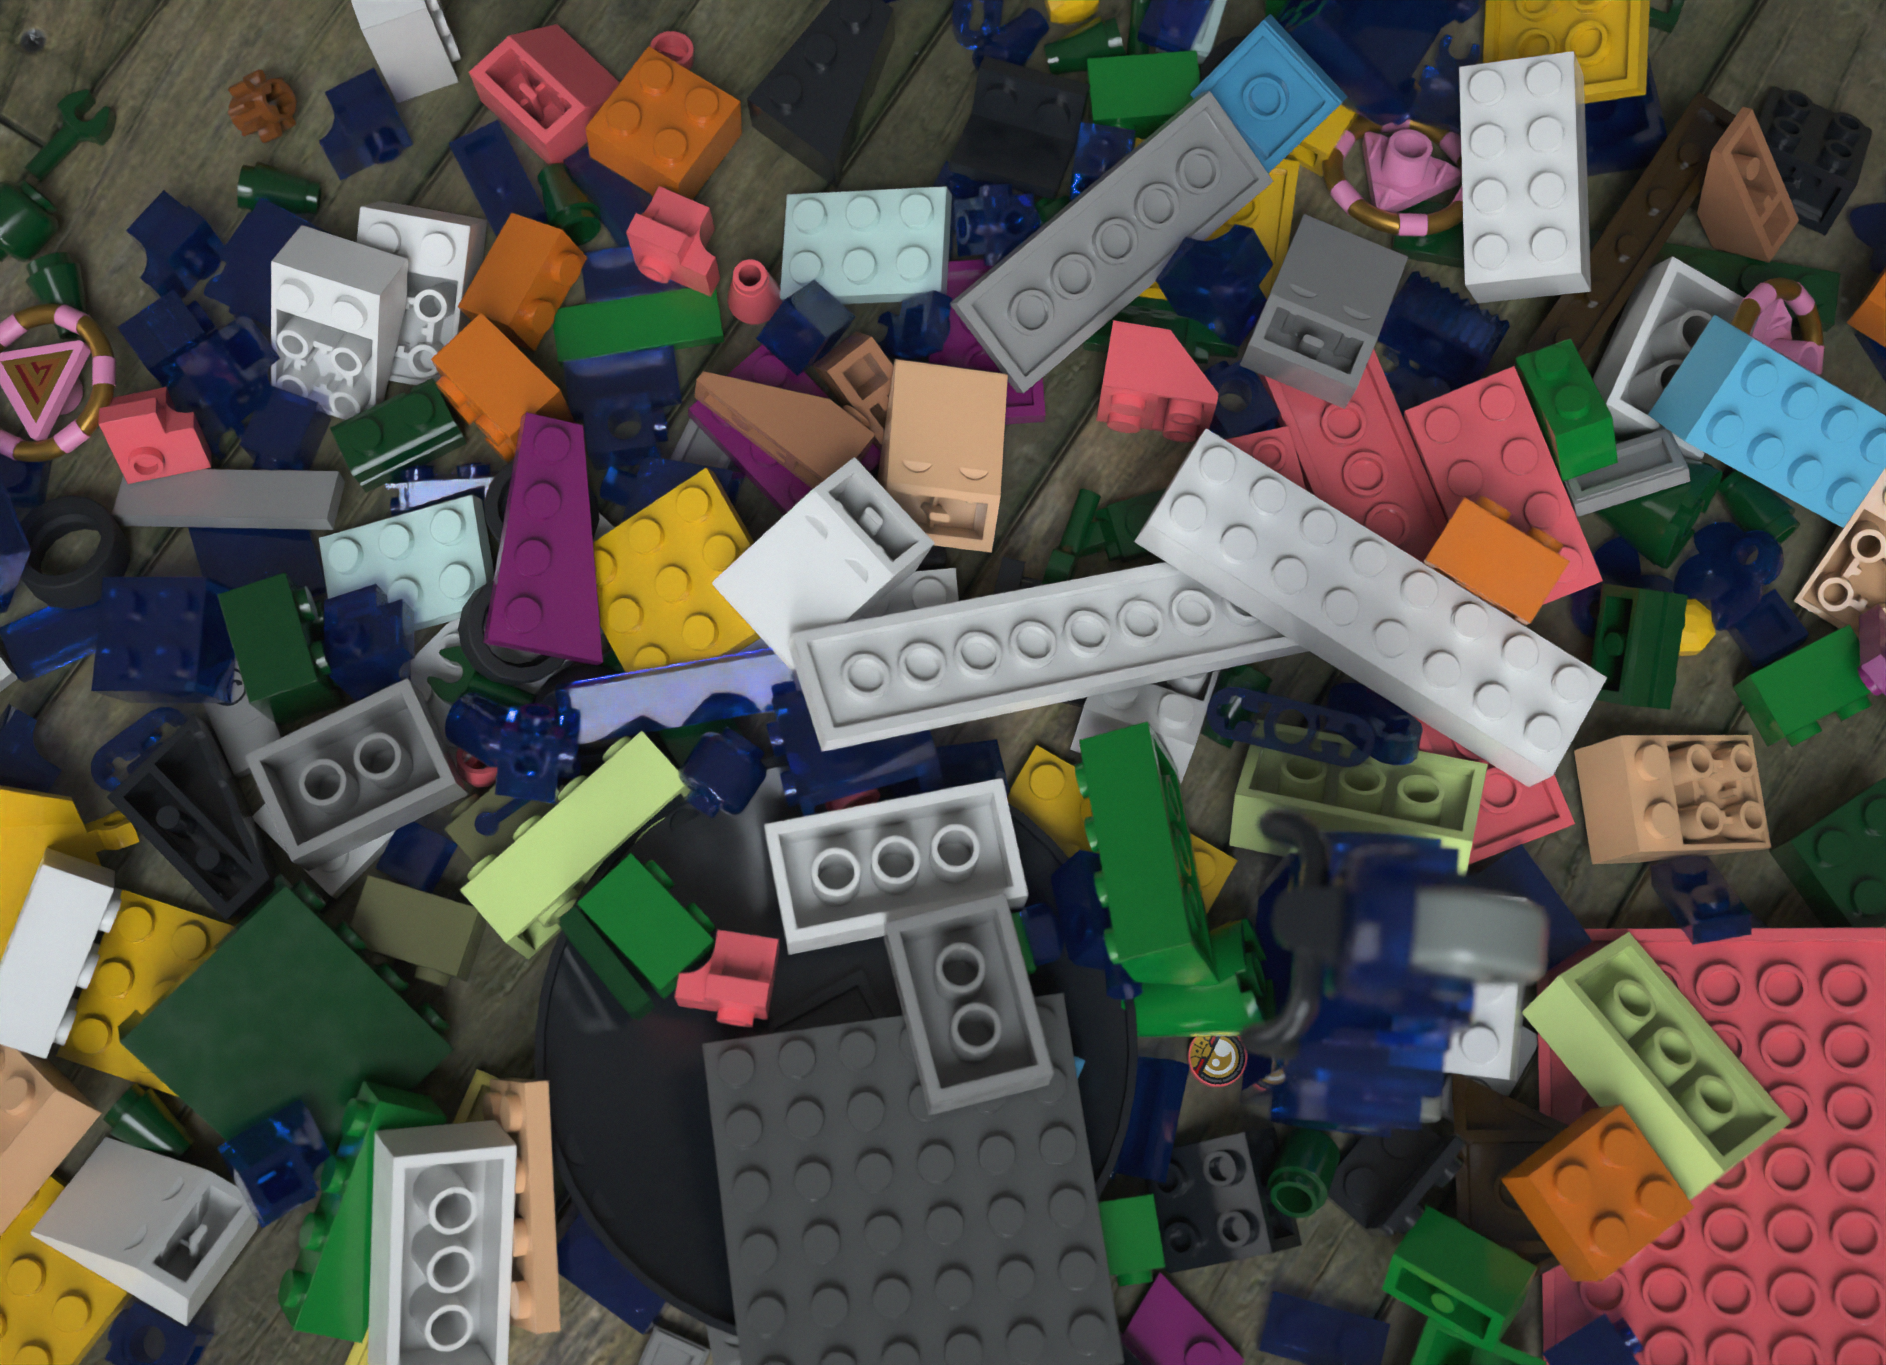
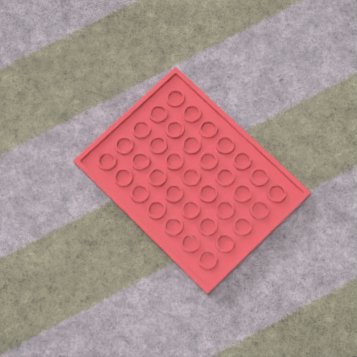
[1537,928,1886,1365]

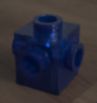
[954,184,1040,266]
[489,703,579,804]

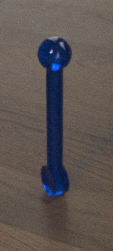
[475,756,582,837]

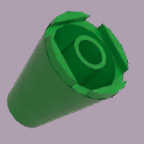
[1121,918,1278,1037]

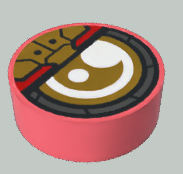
[1187,1036,1247,1088]

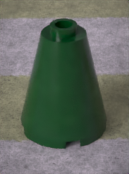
[1593,439,1723,569]

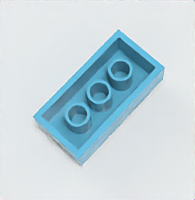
[1648,314,1886,528]

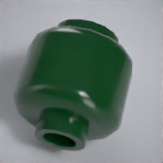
[0,179,59,262]

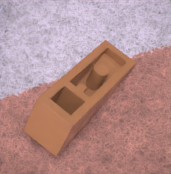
[1697,107,1799,263]
[812,332,894,451]
[694,371,875,489]

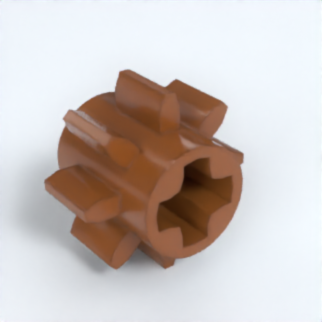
[227,69,297,143]

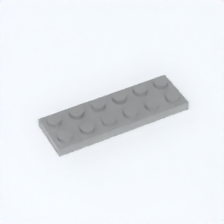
[950,91,1273,393]

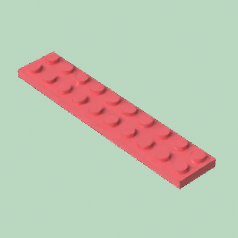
[1247,340,1575,866]

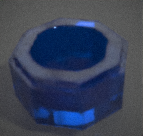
[1019,902,1064,966]

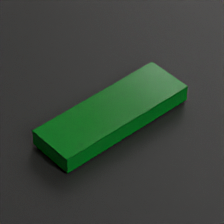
[553,288,725,368]

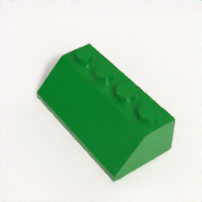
[1075,721,1220,987]

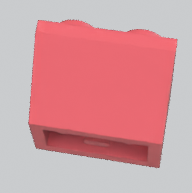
[469,24,620,165]
[1096,320,1219,442]

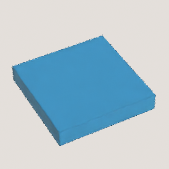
[1190,14,1348,173]

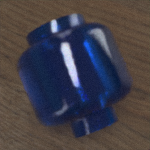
[678,727,767,820]

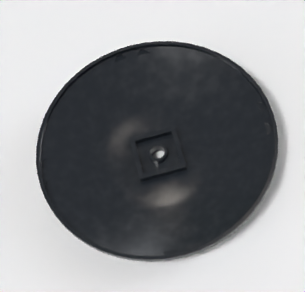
[535,750,1138,1337]

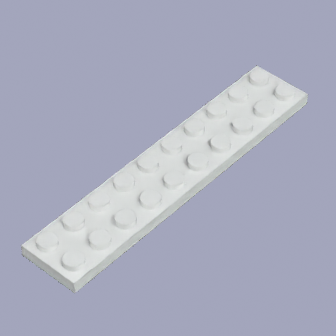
[788,562,1309,752]

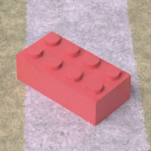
[1404,366,1603,605]

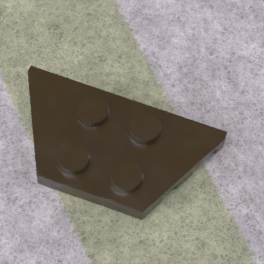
[1452,1074,1569,1279]

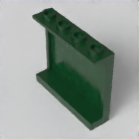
[118,873,454,1203]

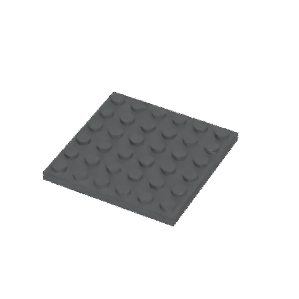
[703,993,1124,1365]

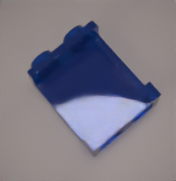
[766,690,944,817]

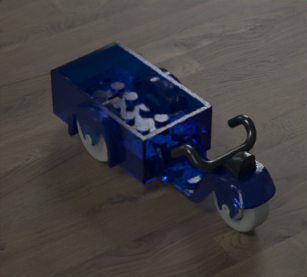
[1239,809,1547,1138]

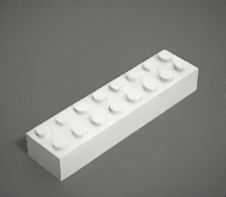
[1134,428,1607,787]

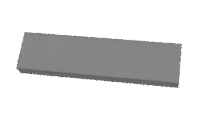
[112,469,345,530]

